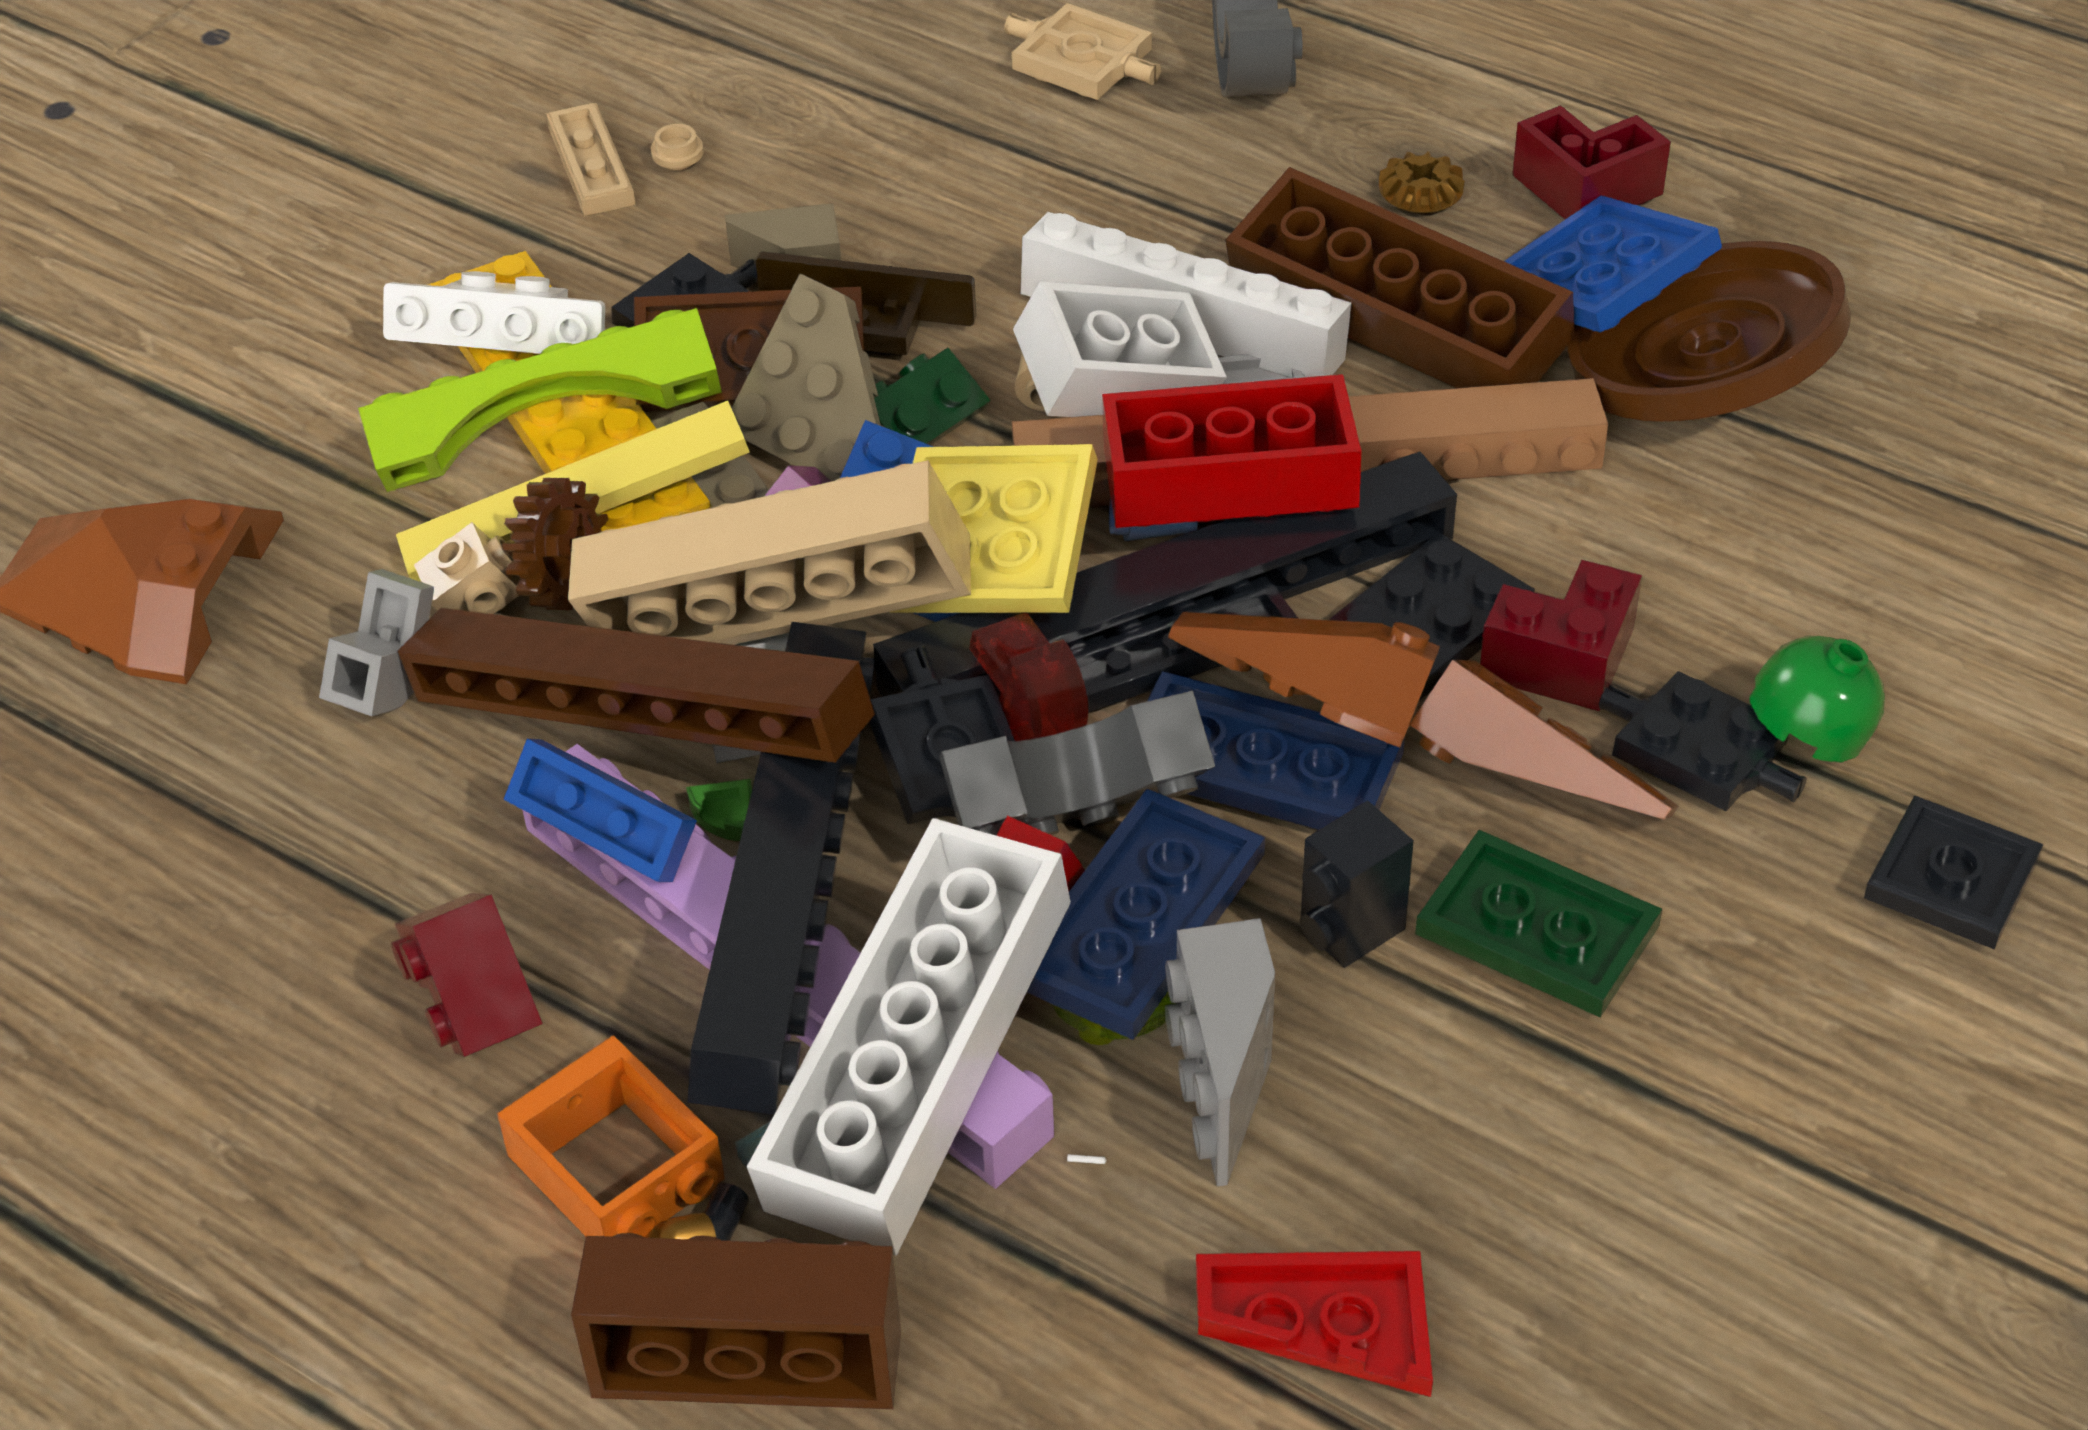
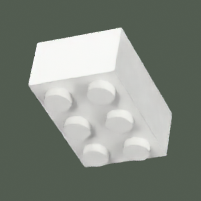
[1013,281,1227,417]

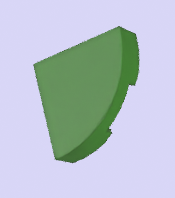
[686,779,752,842]

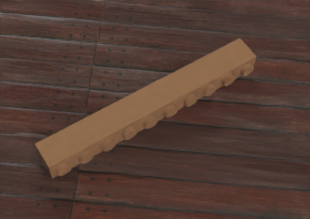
[1012,378,1608,507]

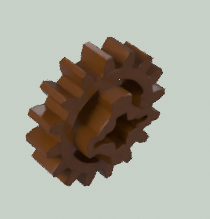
[502,477,608,610]

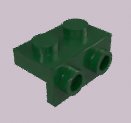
[874,347,991,445]

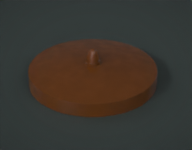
[1567,241,1851,422]

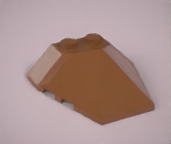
[0,499,284,684]

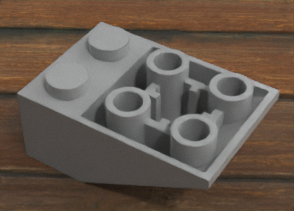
[1165,918,1275,1187]

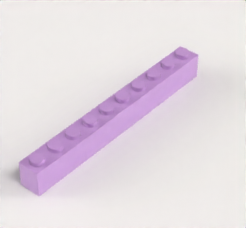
[523,744,1054,1189]

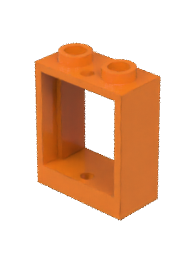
[497,1035,725,1238]

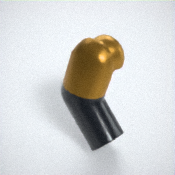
[649,1183,749,1241]

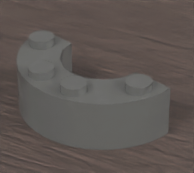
[1212,0,1303,97]
[939,690,1215,836]

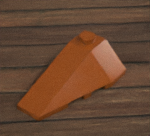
[1168,612,1440,748]

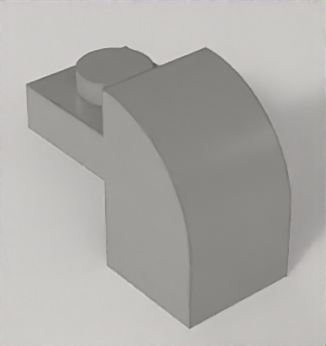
[319,569,434,716]

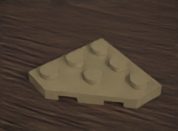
[732,274,883,481]

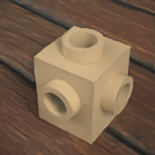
[414,522,519,614]

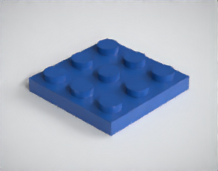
[1504,195,1722,333]

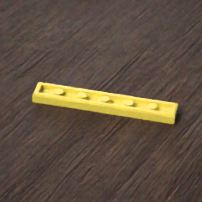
[396,401,750,582]

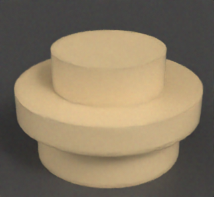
[651,124,704,171]

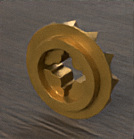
[1379,151,1465,213]

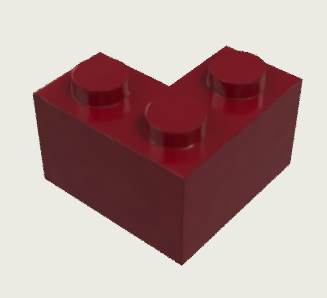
[1512,105,1671,219]
[1480,560,1642,711]
[391,893,543,1057]

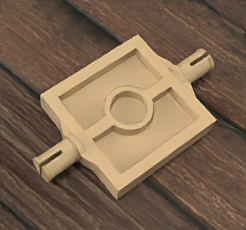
[1004,3,1161,100]

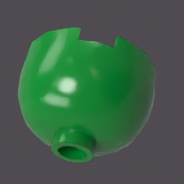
[1749,635,1885,763]

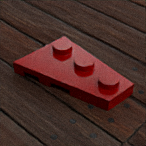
[1196,1251,1433,1397]

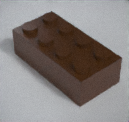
[571,1233,901,1409]

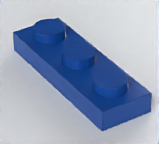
[503,738,697,882]

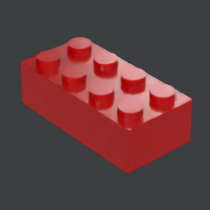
[1102,374,1362,528]

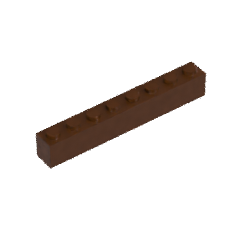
[398,608,875,763]

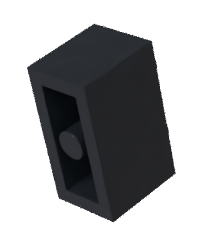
[1300,800,1414,968]

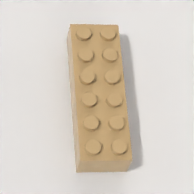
[568,460,971,645]

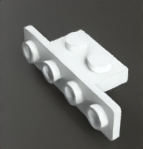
[383,271,605,354]

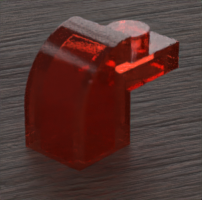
[969,612,1088,741]

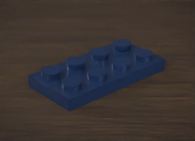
[1147,671,1405,830]
[1026,789,1265,1040]

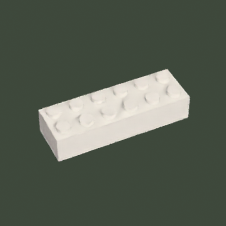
[747,818,1071,1256]

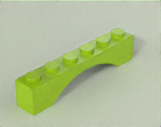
[358,308,722,492]

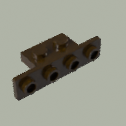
[755,251,977,356]

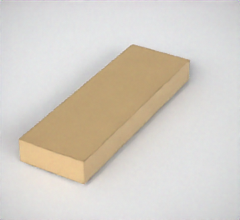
[546,103,636,216]

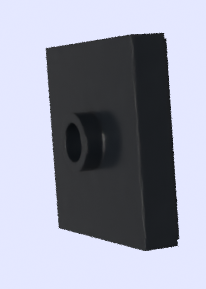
[1864,795,2044,950]

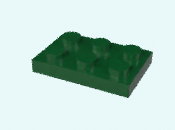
[1415,830,1662,1018]

